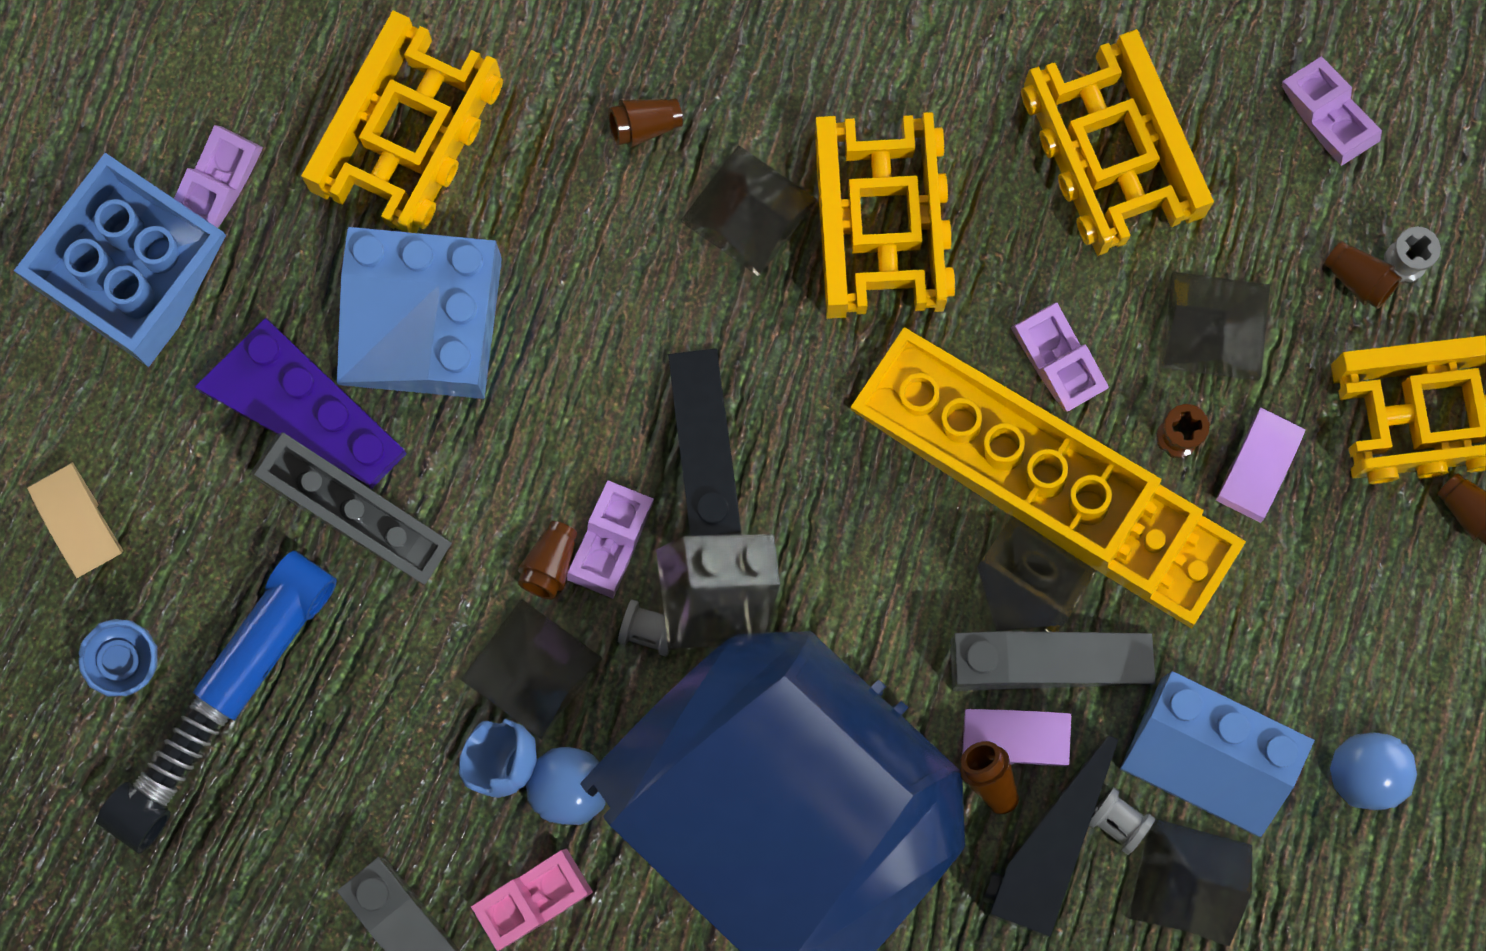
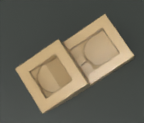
[27,462,123,578]

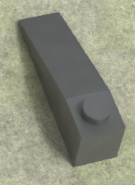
[249,432,452,585]
[950,631,1155,691]
[337,857,460,951]

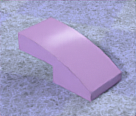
[1282,56,1382,166]
[174,125,263,228]
[1011,303,1109,412]
[1215,408,1306,523]
[567,481,654,599]
[962,709,1071,767]

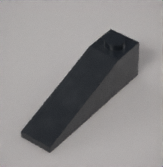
[668,348,742,548]
[982,736,1119,937]

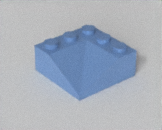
[14,153,226,367]
[337,227,502,399]

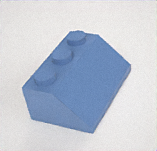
[1120,671,1315,837]

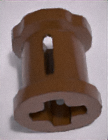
[1156,404,1210,458]

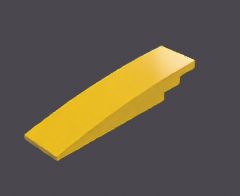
[851,327,1246,629]

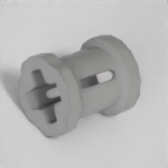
[1384,226,1441,282]
[618,599,680,657]
[1089,787,1155,855]

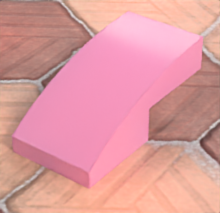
[471,848,593,951]

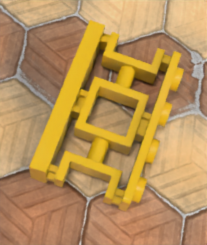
[301,10,503,233]
[1021,29,1214,256]
[815,112,955,319]
[1331,335,1486,484]

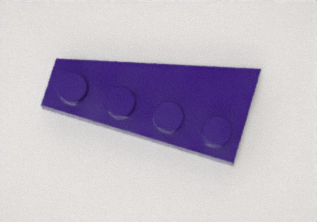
[195,318,407,489]

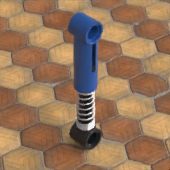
[96,550,337,854]

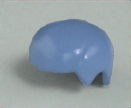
[78,619,158,697]
[459,719,537,798]
[1330,732,1417,810]
[526,747,606,825]

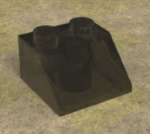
[656,534,780,650]

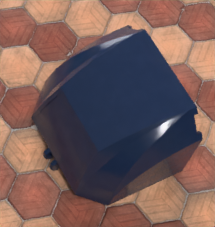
[580,631,965,951]

